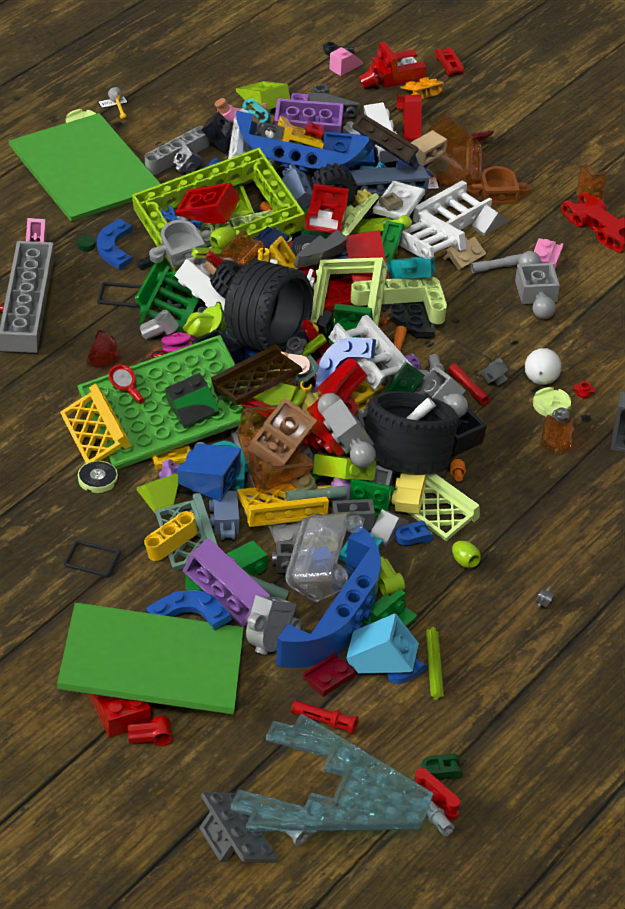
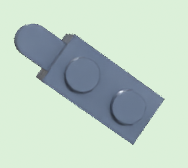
[281,164,313,210]
[209,491,239,540]

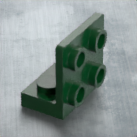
[383,361,425,393]

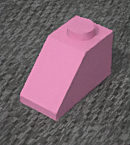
[329,47,363,76]

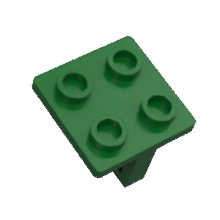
[349,479,394,518]
[364,589,417,627]

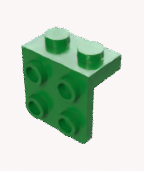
[329,304,373,346]

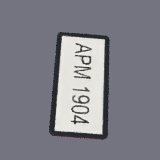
[97,96,129,108]
[427,176,440,190]

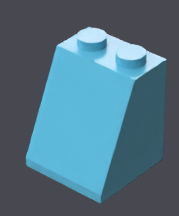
[346,613,419,673]

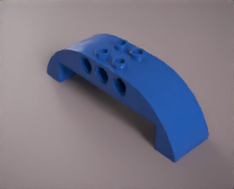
[236,111,375,175]
[276,524,381,668]

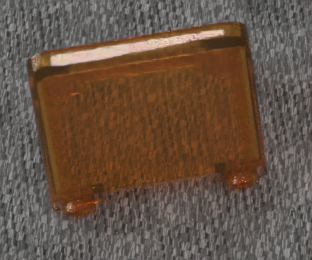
[238,405,312,492]

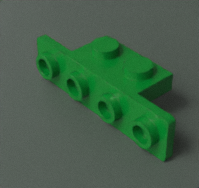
[136,257,178,309]

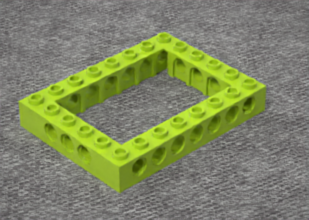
[132,148,306,272]

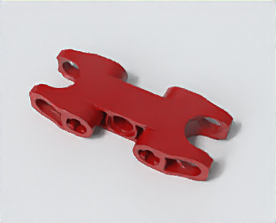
[561,192,625,252]

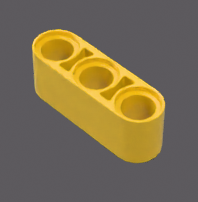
[144,511,198,561]

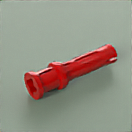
[291,700,359,735]

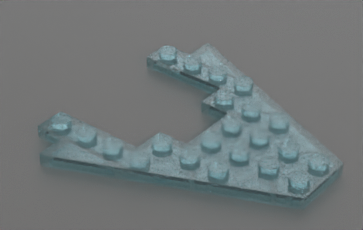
[231,714,433,832]

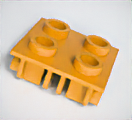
[400,77,444,99]

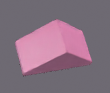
[26,218,47,242]

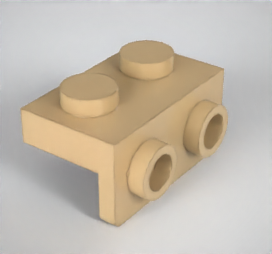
[443,237,486,271]

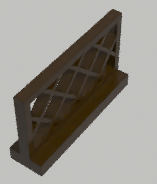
[352,113,419,169]
[211,344,303,405]

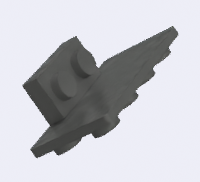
[199,792,278,862]

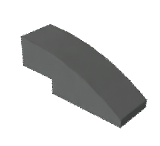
[294,230,348,268]

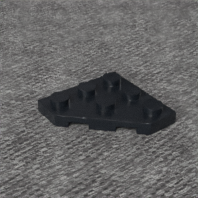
[380,301,435,338]

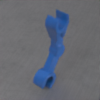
[161,205,201,230]

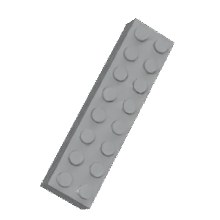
[0,241,54,353]

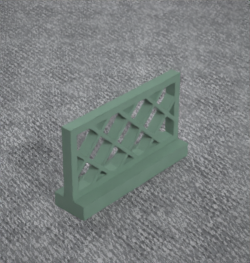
[155,493,218,571]

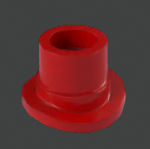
[358,66,380,89]

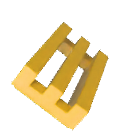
[151,445,191,470]

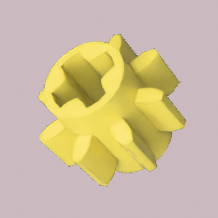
[352,189,372,207]

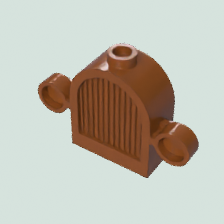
[466,166,531,205]

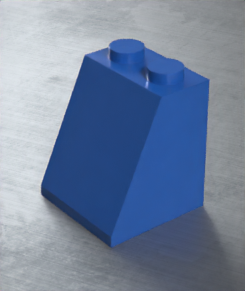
[177,444,241,502]

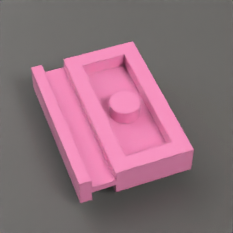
[534,238,563,269]

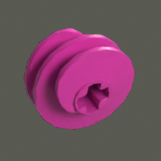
[161,333,195,352]

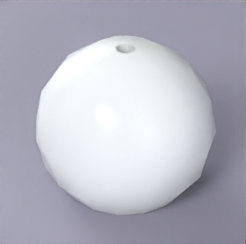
[525,348,562,385]

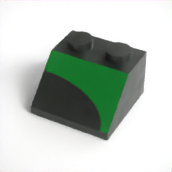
[165,373,219,429]

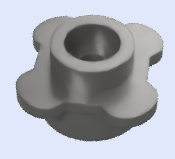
[536,586,554,609]

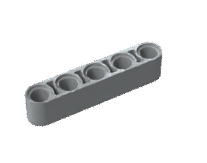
[145,126,210,175]

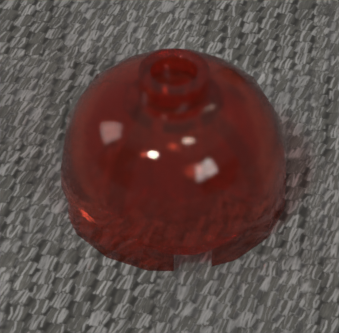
[86,329,119,368]

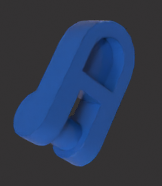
[395,521,434,545]
[387,655,427,684]

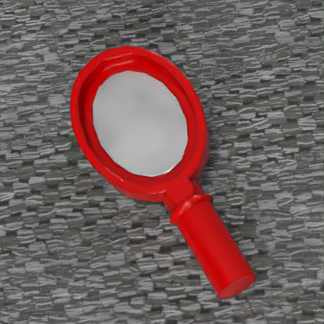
[109,365,145,404]

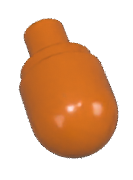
[450,459,466,482]

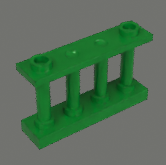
[139,266,200,333]

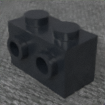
[201,111,233,154]

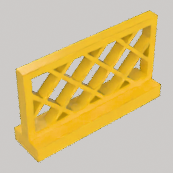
[277,115,324,149]
[60,384,132,463]
[237,483,329,527]

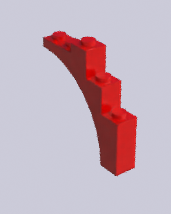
[302,358,368,457]

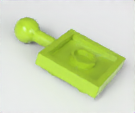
[350,215,412,234]

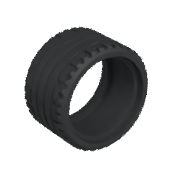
[224,260,313,352]
[364,391,459,475]

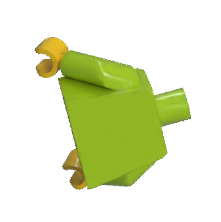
[252,378,312,421]

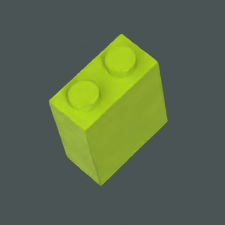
[313,454,376,480]

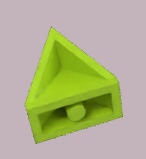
[137,473,178,514]

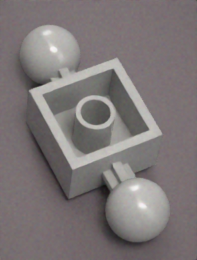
[515,251,560,319]
[413,366,468,418]
[317,393,376,467]

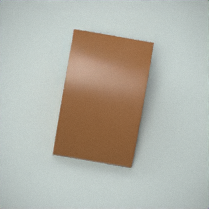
[248,397,317,471]

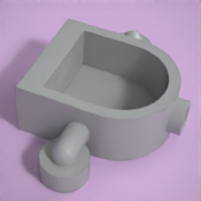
[149,220,212,268]
[246,595,301,655]

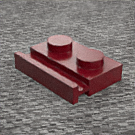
[302,653,356,697]

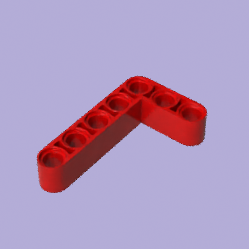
[397,94,422,143]

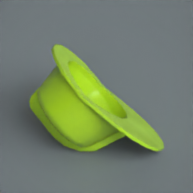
[183,306,222,339]

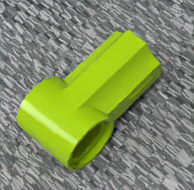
[379,557,405,596]

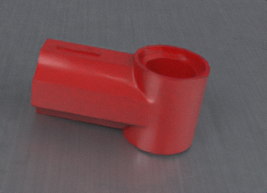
[127,716,173,746]

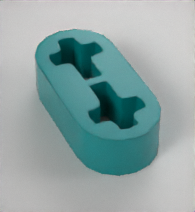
[242,99,271,124]

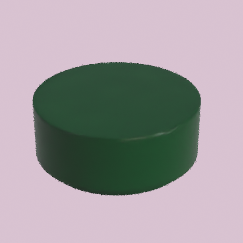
[77,235,95,251]

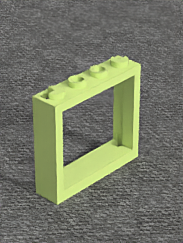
[310,258,388,326]

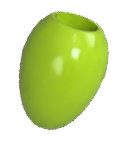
[209,226,237,249]
[452,541,481,568]

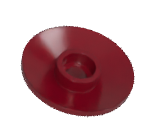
[461,131,494,145]

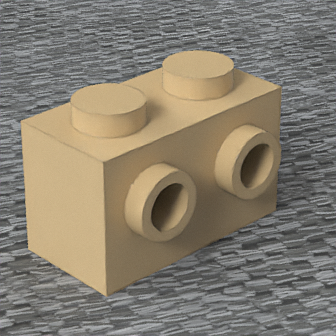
[411,130,447,166]

